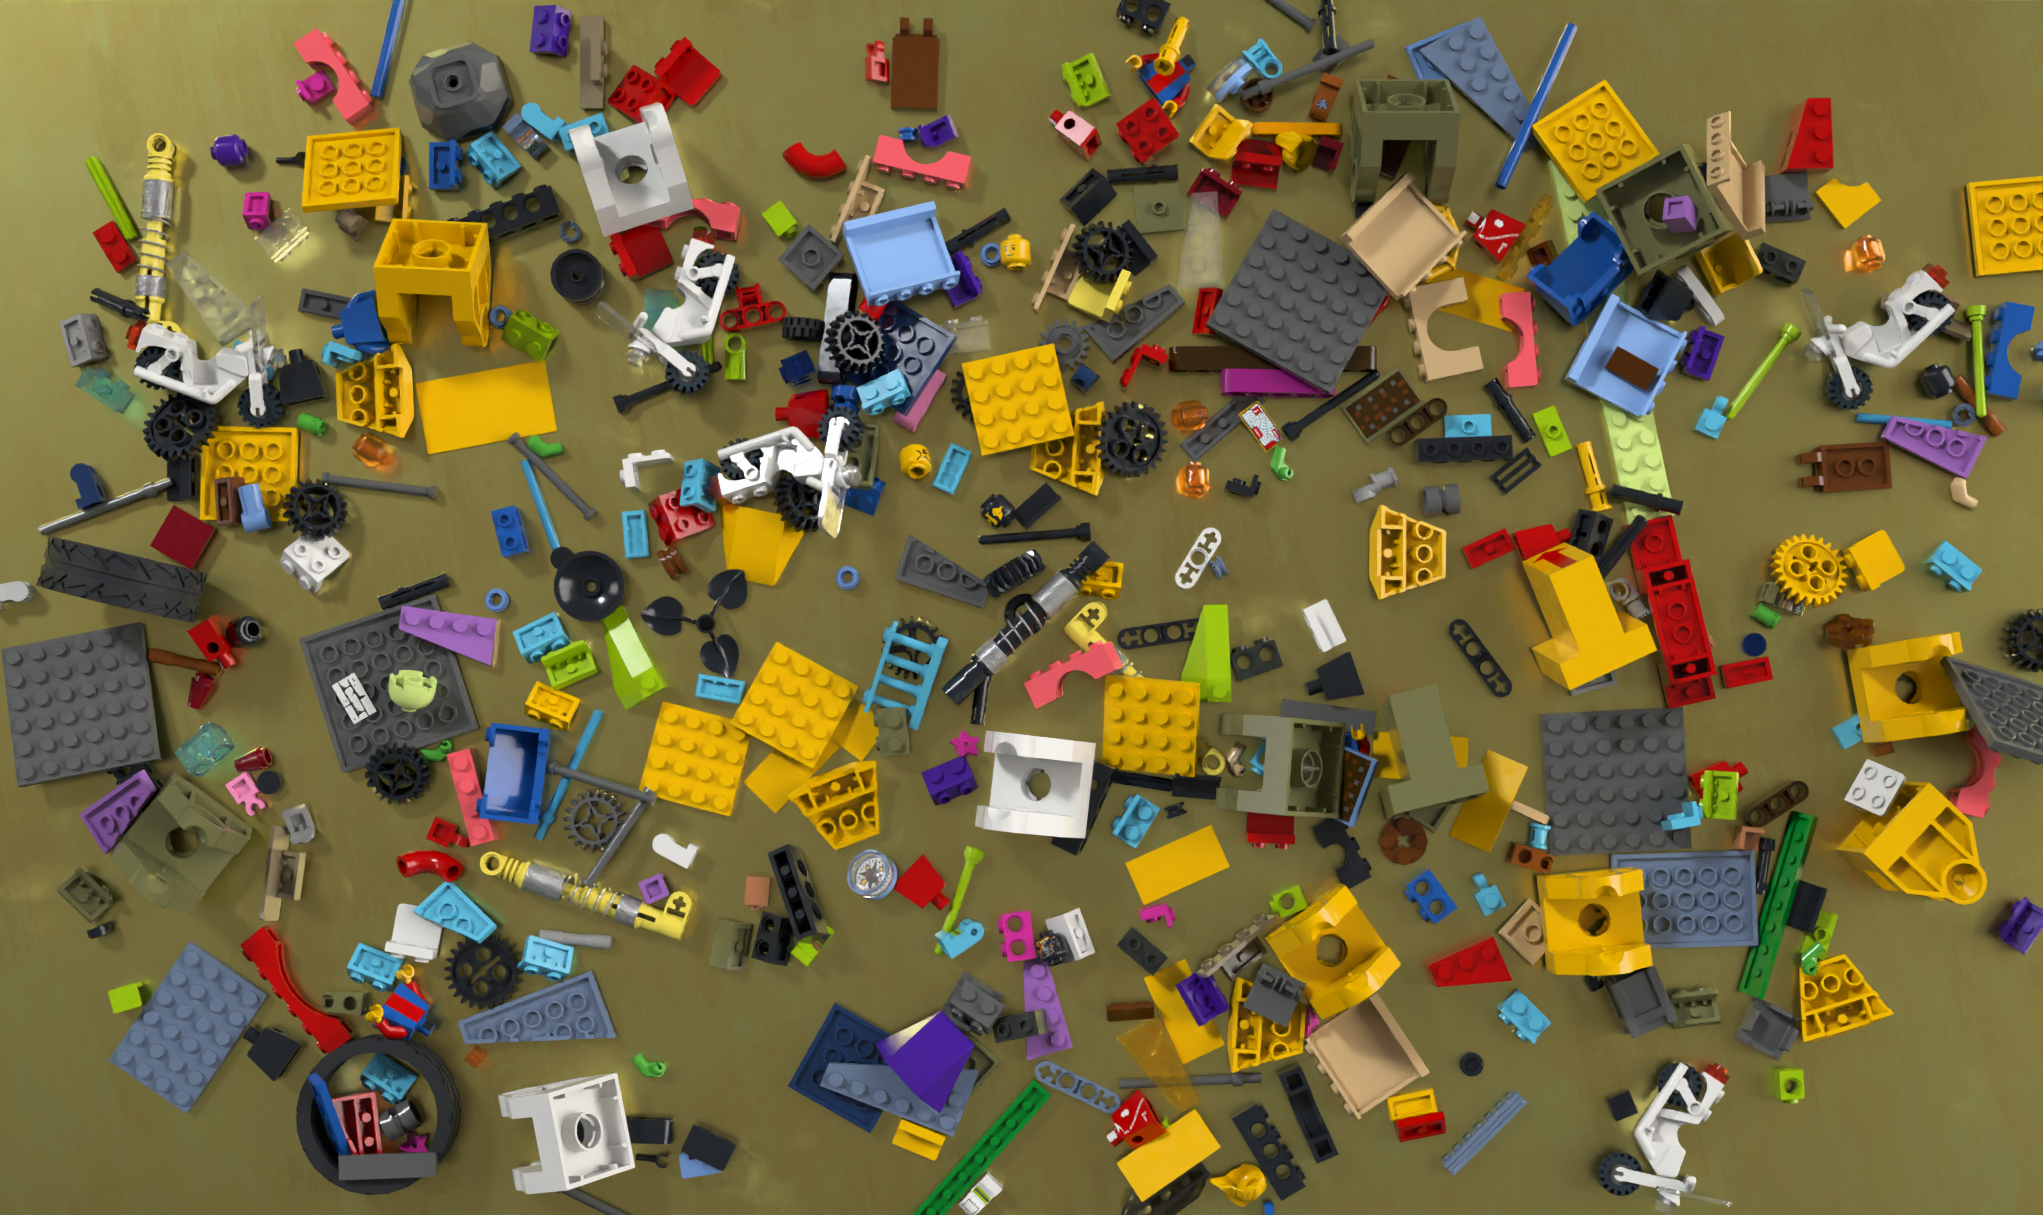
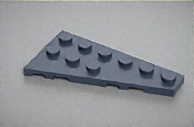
[1418,16,1540,152]
[457,970,617,1044]
[820,1062,979,1137]

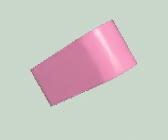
[892,369,947,433]

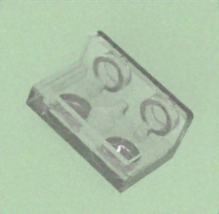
[254,208,310,263]
[940,316,991,356]

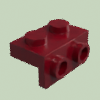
[1186,167,1242,220]

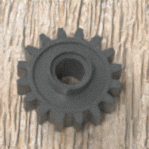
[1039,318,1090,371]

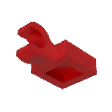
[865,40,889,84]
[426,817,470,848]

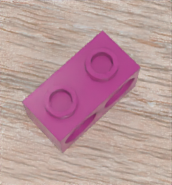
[997,910,1036,962]

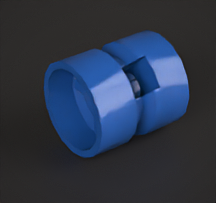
[830,385,861,416]

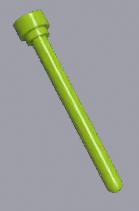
[1966,305,1986,418]
[1725,323,1802,420]
[935,846,984,956]

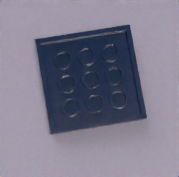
[846,300,957,417]
[788,1002,892,1133]

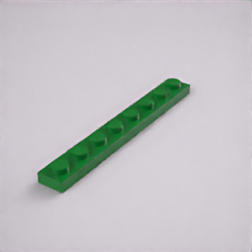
[1739,811,1819,999]
[912,1079,1052,1215]

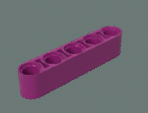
[1221,368,1335,398]

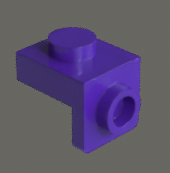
[918,115,959,148]

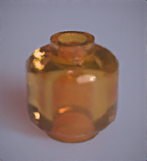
[1851,235,1885,272]
[1172,399,1208,432]
[351,432,389,467]
[1179,461,1210,498]

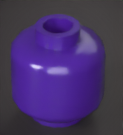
[210,134,248,167]

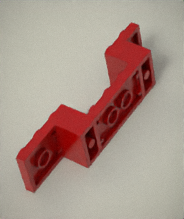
[1624,515,1717,709]

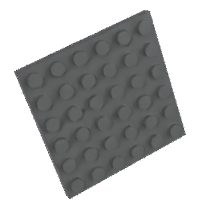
[1205,209,1388,395]
[299,594,479,773]
[1,622,161,788]
[1940,656,2043,765]
[1540,707,1692,856]

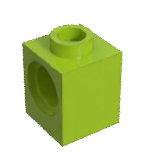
[762,200,799,240]
[1269,884,1308,918]
[1773,1067,1805,1104]

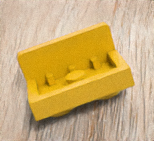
[373,175,412,223]

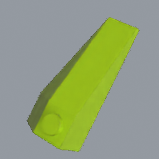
[1181,604,1231,702]
[602,606,668,711]

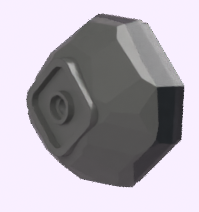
[409,41,513,142]

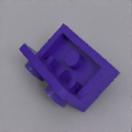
[529,5,571,56]
[943,251,982,309]
[1680,325,1725,381]
[922,756,978,806]
[1997,897,2043,955]
[1175,971,1230,1027]

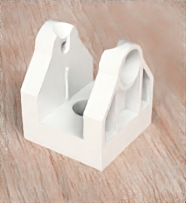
[568,102,694,237]
[975,731,1096,838]
[498,1073,635,1194]

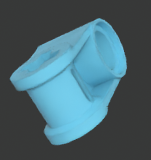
[1241,38,1282,81]

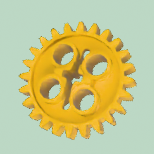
[1770,534,1848,608]

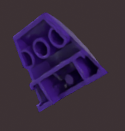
[875,1011,975,1113]

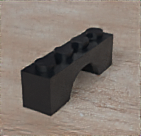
[1276,1063,1339,1164]

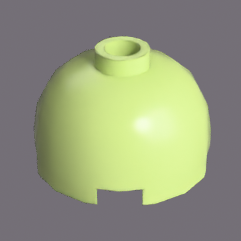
[388,670,437,712]

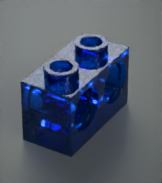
[779,350,817,388]

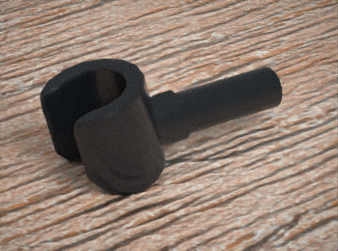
[276,152,306,168]
[635,1152,668,1168]

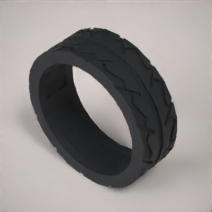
[37,536,207,623]
[296,1034,461,1195]

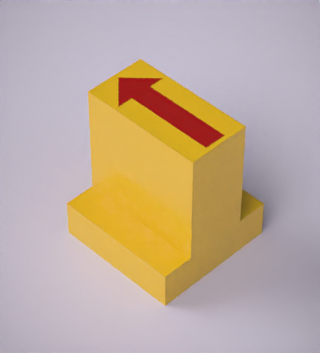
[1522,542,1657,690]

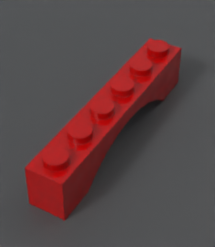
[240,926,357,1054]

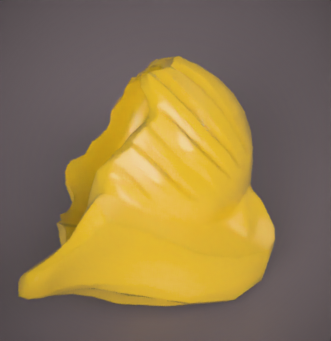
[1275,130,1318,171]
[1210,1163,1267,1207]

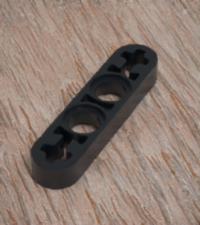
[1117,618,1199,650]
[1447,619,1512,697]

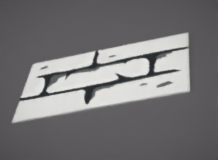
[332,673,376,724]

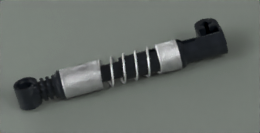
[941,540,1110,706]

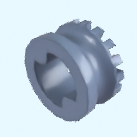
[559,221,581,244]
[1953,403,1976,427]
[1209,556,1229,580]

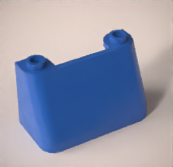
[1527,211,1635,326]
[476,723,551,825]

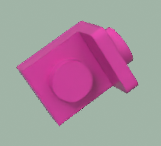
[295,69,336,105]
[242,192,272,230]
[1138,902,1176,928]

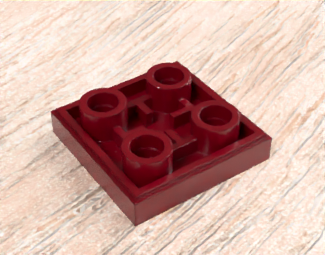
[150,505,216,570]

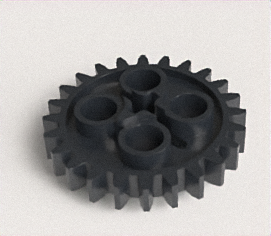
[143,392,220,462]
[1094,401,1168,478]
[444,934,523,1010]

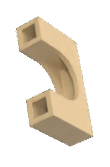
[1403,277,1484,383]

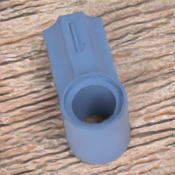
[238,483,272,533]

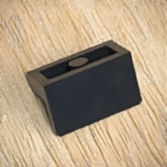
[1059,168,1117,225]
[1112,219,1158,276]
[167,454,196,502]
[1012,482,1062,531]
[1171,773,1222,800]
[1786,880,1827,934]
[681,1123,737,1171]

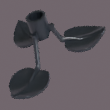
[641,569,747,678]

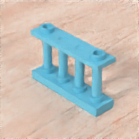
[862,621,948,730]

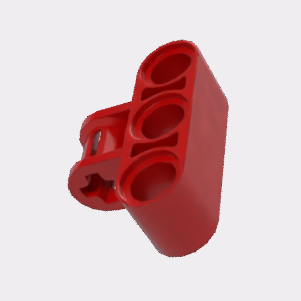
[719,282,788,334]

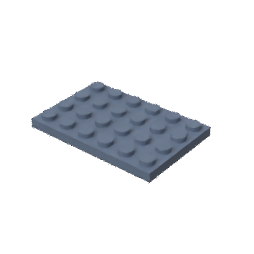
[1610,850,1758,949]
[109,941,269,1113]

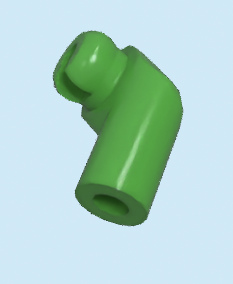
[528,435,563,458]
[1271,446,1293,481]
[420,740,454,763]
[1801,941,1826,976]
[631,1053,666,1078]

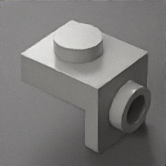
[282,804,316,845]

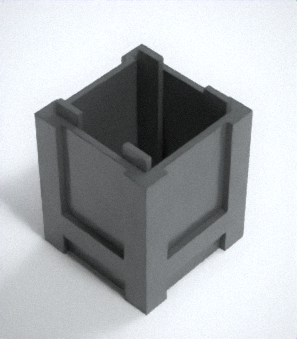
[1602,966,1678,1038]

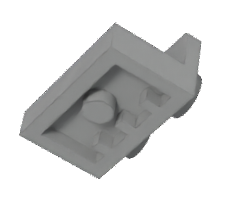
[59,314,108,367]

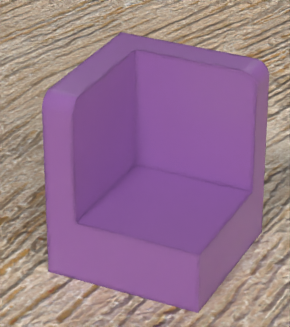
[1662,196,1699,233]
[638,872,670,905]

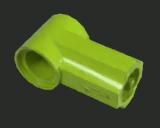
[724,333,746,380]

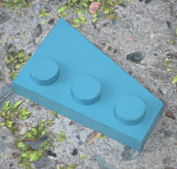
[413,882,497,944]

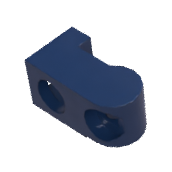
[1069,363,1100,396]
[70,463,106,510]

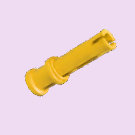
[1153,17,1189,76]
[1576,441,1612,512]

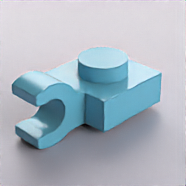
[1694,396,1729,439]
[1472,872,1506,916]

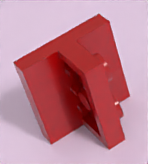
[1231,139,1282,191]

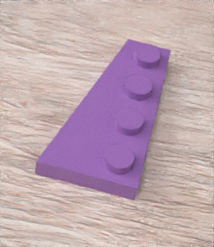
[1881,416,1987,479]
[398,606,497,667]
[79,770,157,854]
[1023,957,1073,1060]

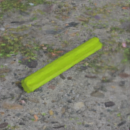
[84,156,138,241]

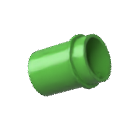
[297,412,326,436]
[1752,603,1781,629]

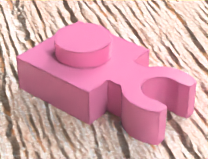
[226,772,266,816]

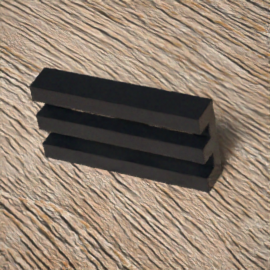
[1490,447,1542,495]

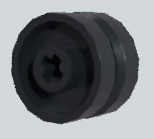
[550,249,607,305]

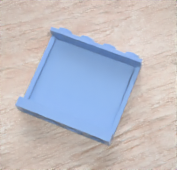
[842,201,960,306]
[1564,294,1688,419]

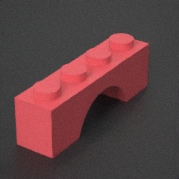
[293,28,374,125]
[873,135,971,190]
[643,198,741,241]
[1498,291,1541,390]
[1023,640,1123,709]
[1950,726,2001,818]
[447,748,499,846]

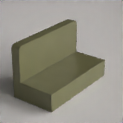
[709,918,753,972]

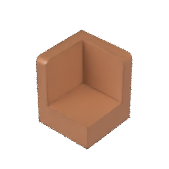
[1732,825,1765,853]

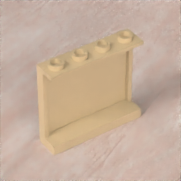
[1707,111,1765,241]
[1339,171,1467,300]
[1304,992,1430,1120]

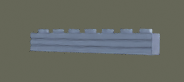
[1442,1091,1528,1175]

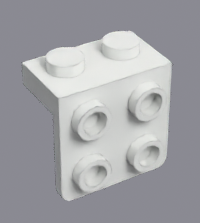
[620,450,674,491]
[280,534,349,595]
[1844,759,1906,817]
[385,903,443,963]

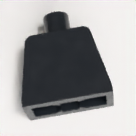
[1636,269,1695,321]
[279,349,330,407]
[1305,652,1365,701]
[243,1025,306,1081]

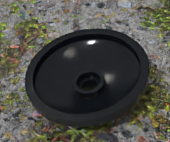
[554,551,625,622]

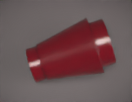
[187,673,214,709]
[234,747,272,772]

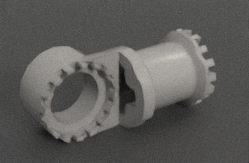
[1352,466,1399,503]
[1608,577,1651,620]

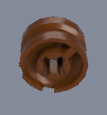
[1240,78,1274,114]
[656,543,689,581]

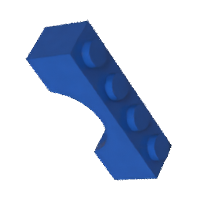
[1984,301,2035,402]

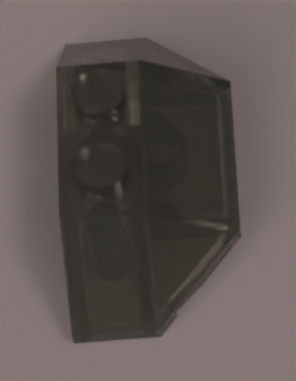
[1121,1162,1211,1215]

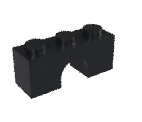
[1310,818,1372,889]

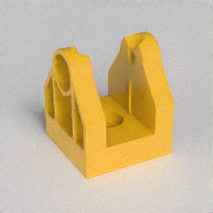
[373,218,491,347]
[1846,631,1976,743]
[1836,781,1987,905]
[1537,866,1652,976]
[1263,883,1401,1020]

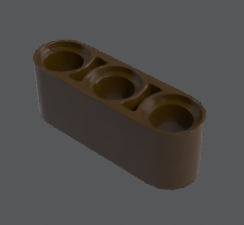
[1385,398,1448,448]
[1742,780,1809,827]

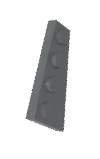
[1084,284,1185,364]
[894,534,989,608]

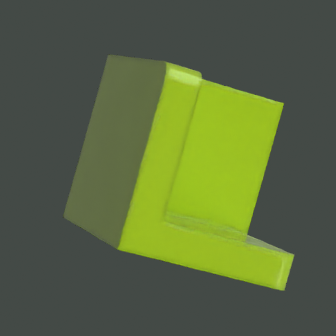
[108,981,143,1014]

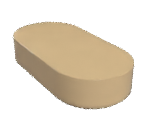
[1509,800,1549,825]

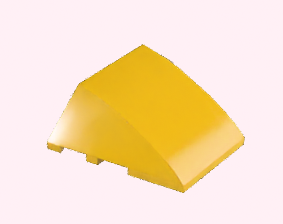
[335,344,414,438]
[1030,401,1107,496]
[719,503,804,586]
[1369,505,1446,600]
[787,760,879,850]
[1799,954,1894,1043]
[1227,977,1306,1073]

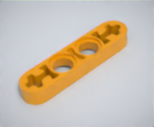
[1251,122,1343,139]

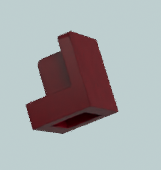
[1311,136,1344,174]

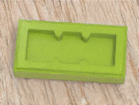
[1531,405,1572,458]
[1800,910,1838,960]

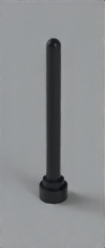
[612,361,721,414]
[1281,370,1380,442]
[978,522,1091,545]

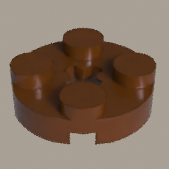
[1826,614,1875,649]
[1380,818,1428,865]

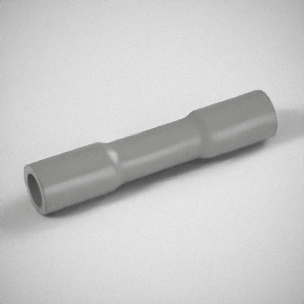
[539,929,612,950]

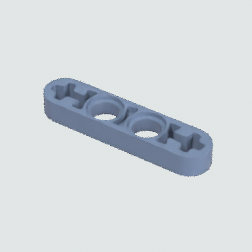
[1035,1060,1121,1113]

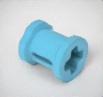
[1526,823,1551,850]

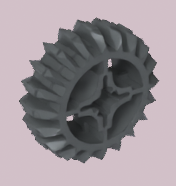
[563,789,627,853]

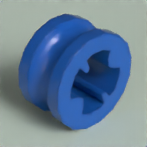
[898,127,918,143]

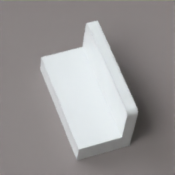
[1301,599,1346,653]
[1045,908,1095,964]

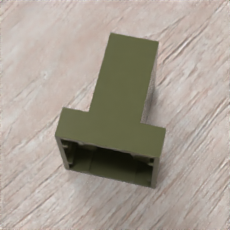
[1380,684,1489,821]

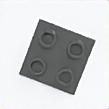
[1765,173,1814,223]
[1243,963,1306,1027]

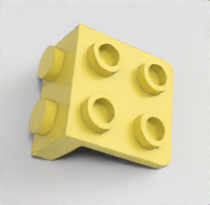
[1068,269,1132,323]

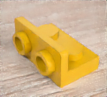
[1077,558,1124,600]
[524,681,580,732]

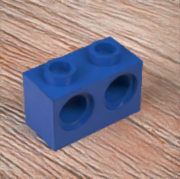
[491,505,530,559]
[1404,868,1458,924]

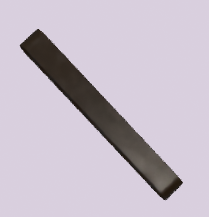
[1169,346,1378,372]

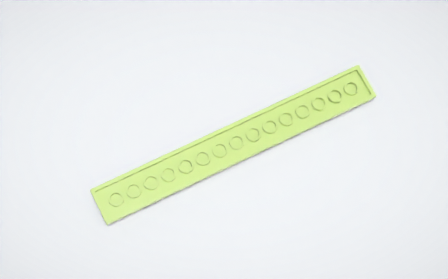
[1549,159,1675,525]

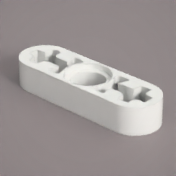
[1674,265,1725,327]
[1175,528,1221,589]

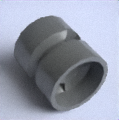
[1422,484,1461,517]
[378,1098,423,1141]

